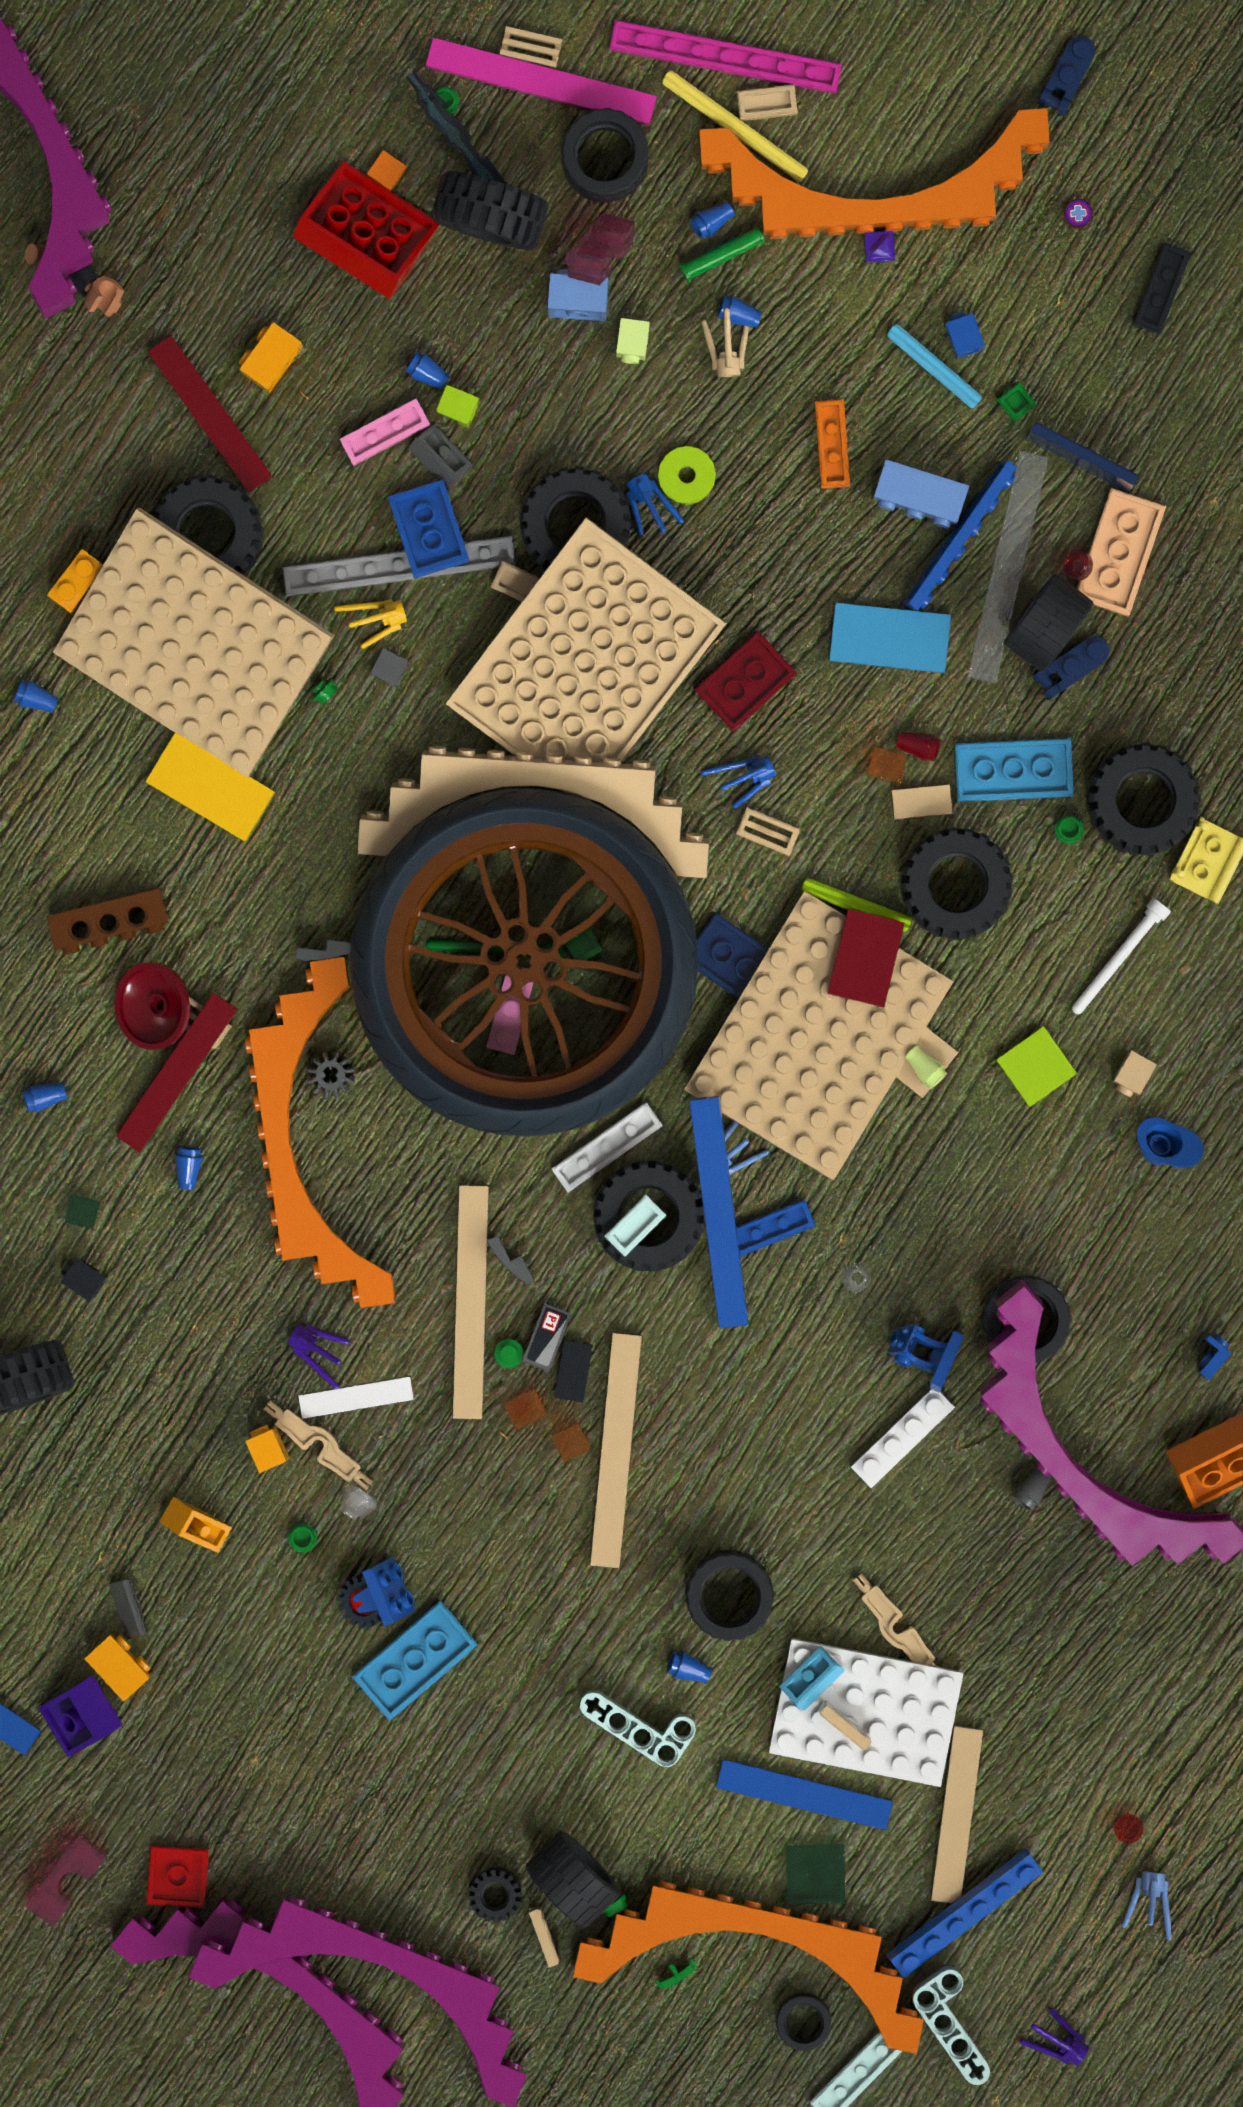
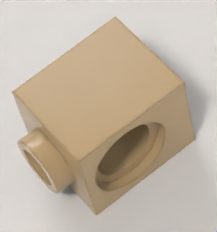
[1112,1050,1157,1098]

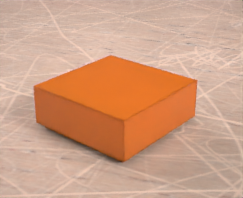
[367,150,407,191]

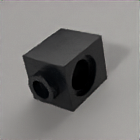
[60,1258,109,1302]

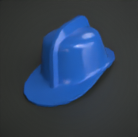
[1137,1117,1204,1168]

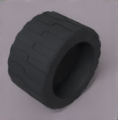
[561,108,649,203]
[1004,574,1094,672]
[981,1276,1072,1363]
[686,1550,774,1641]
[526,1831,620,1928]

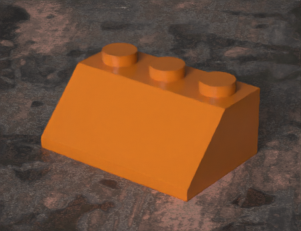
[1165,1413,1243,1510]

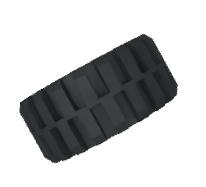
[431,171,548,250]
[520,466,631,571]
[153,475,264,576]
[1087,743,1201,856]
[900,827,1013,940]
[593,1161,704,1272]
[0,1340,74,1415]

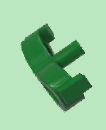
[655,1958,697,1989]

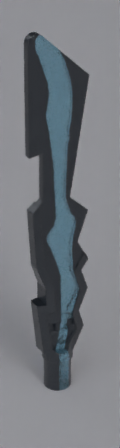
[406,70,508,184]

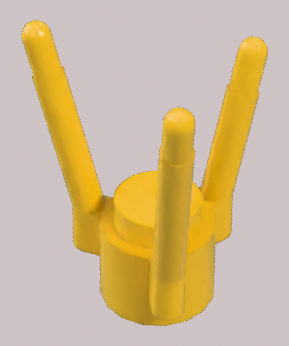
[334,599,407,649]

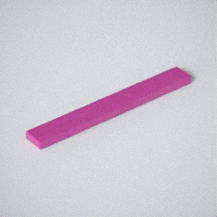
[609,20,842,94]
[426,38,657,126]

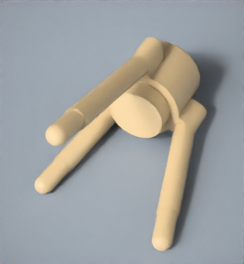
[702,308,749,377]

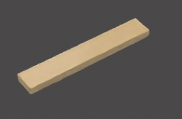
[931,1726,983,1903]

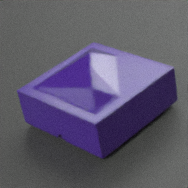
[864,231,895,263]

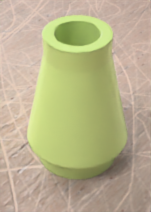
[905,1046,947,1089]

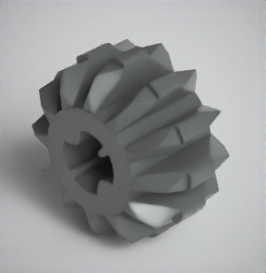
[307,1051,356,1100]

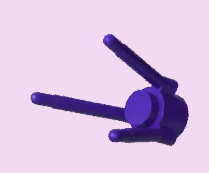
[287,1324,349,1389]
[1020,2008,1089,2066]

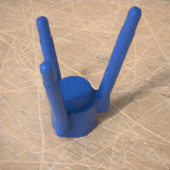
[626,474,684,536]
[701,755,776,808]

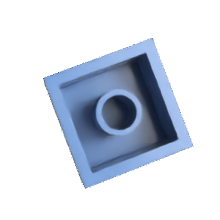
[548,269,609,322]

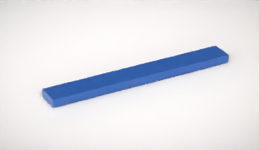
[690,1096,749,1328]

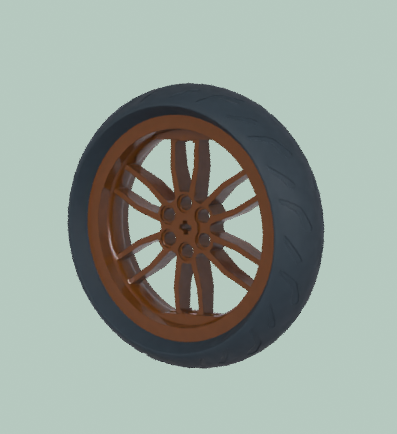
[350,788,698,1136]

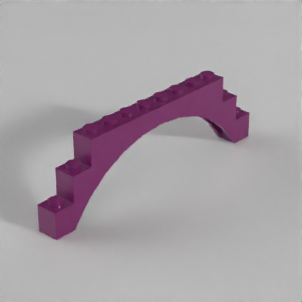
[0,17,112,319]
[979,1279,1243,1566]
[187,1895,527,2107]
[111,1898,405,2107]

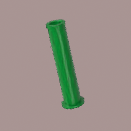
[678,226,765,284]

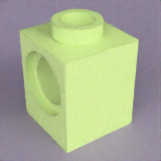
[616,318,650,364]

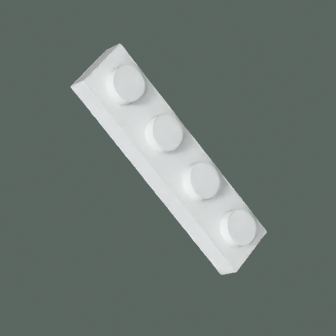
[851,1390,955,1488]

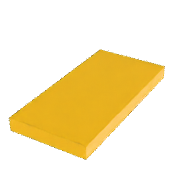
[146,732,275,842]

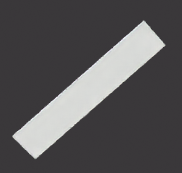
[298,1377,414,1419]

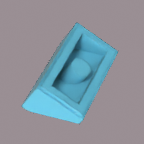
[779,1646,845,1711]

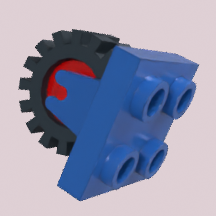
[338,1557,415,1628]

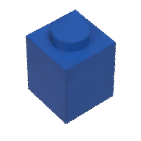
[944,312,985,360]

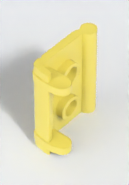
[1169,816,1243,904]

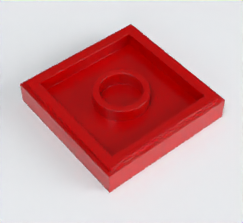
[146,1845,209,1908]

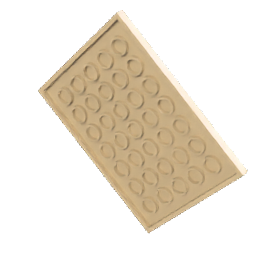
[53,507,335,778]
[446,517,726,801]
[684,891,954,1181]

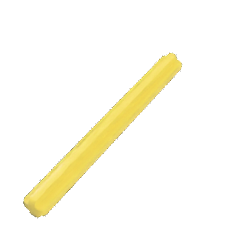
[662,70,808,182]

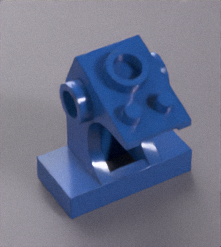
[887,1323,964,1393]

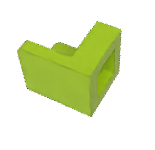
[437,385,480,429]

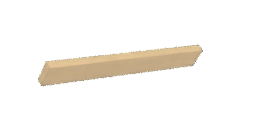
[453,1186,489,1419]
[590,1333,642,1568]

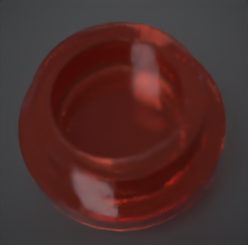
[1114,1814,1144,1844]

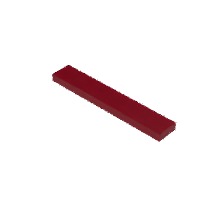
[148,335,273,494]
[116,992,238,1153]

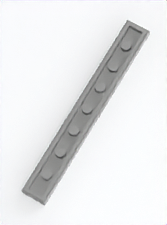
[282,536,516,597]

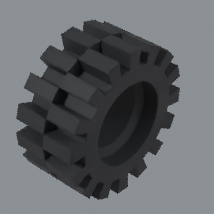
[469,1867,522,1923]

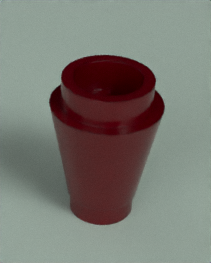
[896,731,941,763]

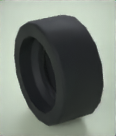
[776,1993,831,2051]

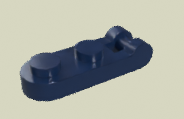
[1038,36,1095,116]
[1032,637,1109,701]

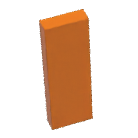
[815,399,850,489]

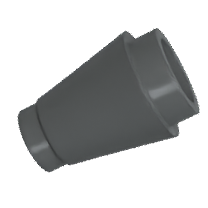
[1013,1467,1052,1511]

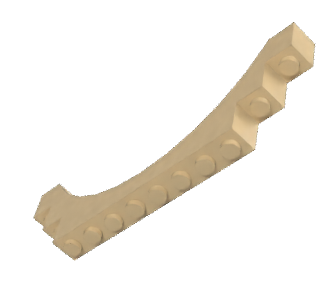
[358,746,709,878]

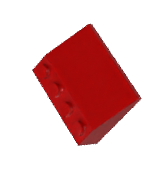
[293,161,440,299]

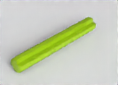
[801,878,912,932]

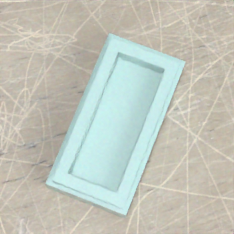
[605,1195,666,1256]

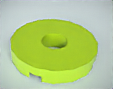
[658,446,716,505]

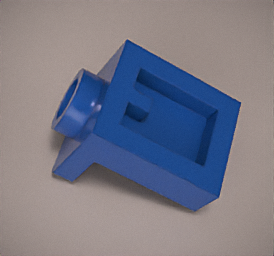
[1198,1334,1231,1380]

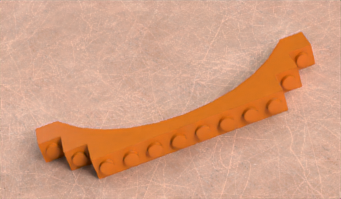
[699,108,1050,239]
[245,957,396,1308]
[573,1881,924,2054]

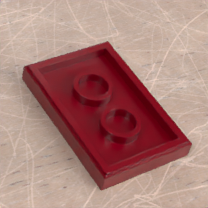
[694,631,797,733]
[827,909,905,1008]

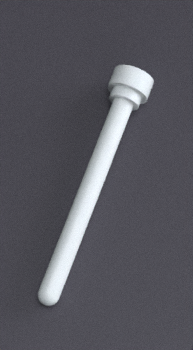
[1072,898,1171,1014]

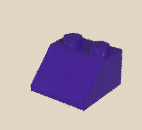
[38,1675,122,1757]

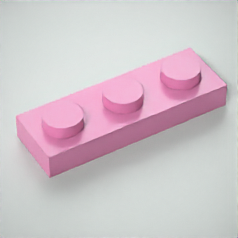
[340,399,430,466]
[486,966,533,1055]

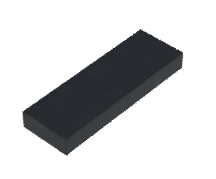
[1133,243,1191,335]

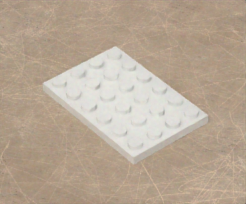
[769,1638,963,1787]

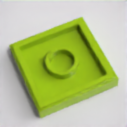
[996,1026,1077,1107]

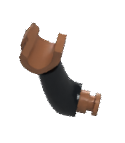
[25,239,124,318]

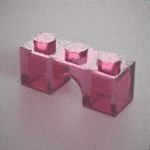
[565,213,635,286]
[25,1833,108,1927]

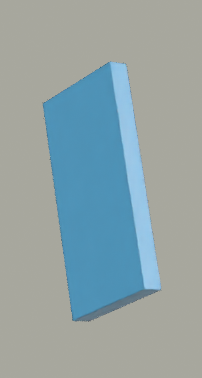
[829,603,951,673]
[954,738,1074,802]
[352,1600,478,1721]

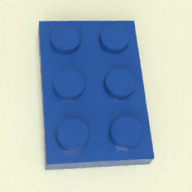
[388,480,470,579]

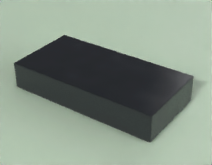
[555,1340,593,1403]

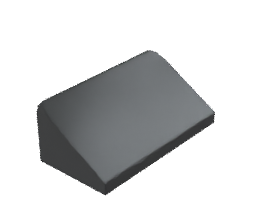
[409,424,473,489]
[110,1577,148,1639]

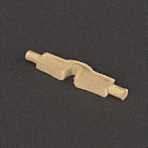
[263,1400,373,1490]
[852,1573,936,1666]

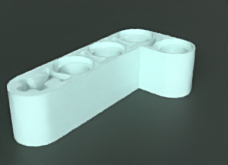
[580,1690,696,1767]
[912,1966,990,2085]

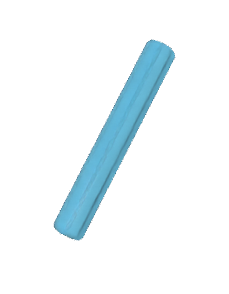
[887,324,982,408]

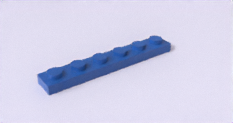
[903,461,1017,610]
[886,1848,1043,1978]

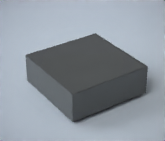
[370,648,409,688]

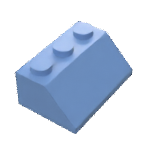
[873,460,969,528]

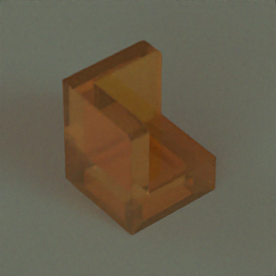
[867,746,907,785]
[505,1388,548,1430]
[552,1423,591,1463]

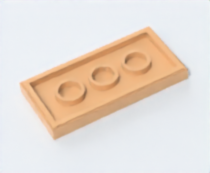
[1077,488,1166,617]

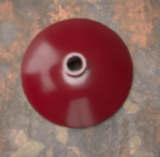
[114,962,190,1050]

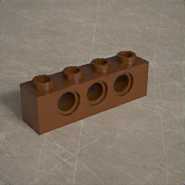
[46,888,170,955]

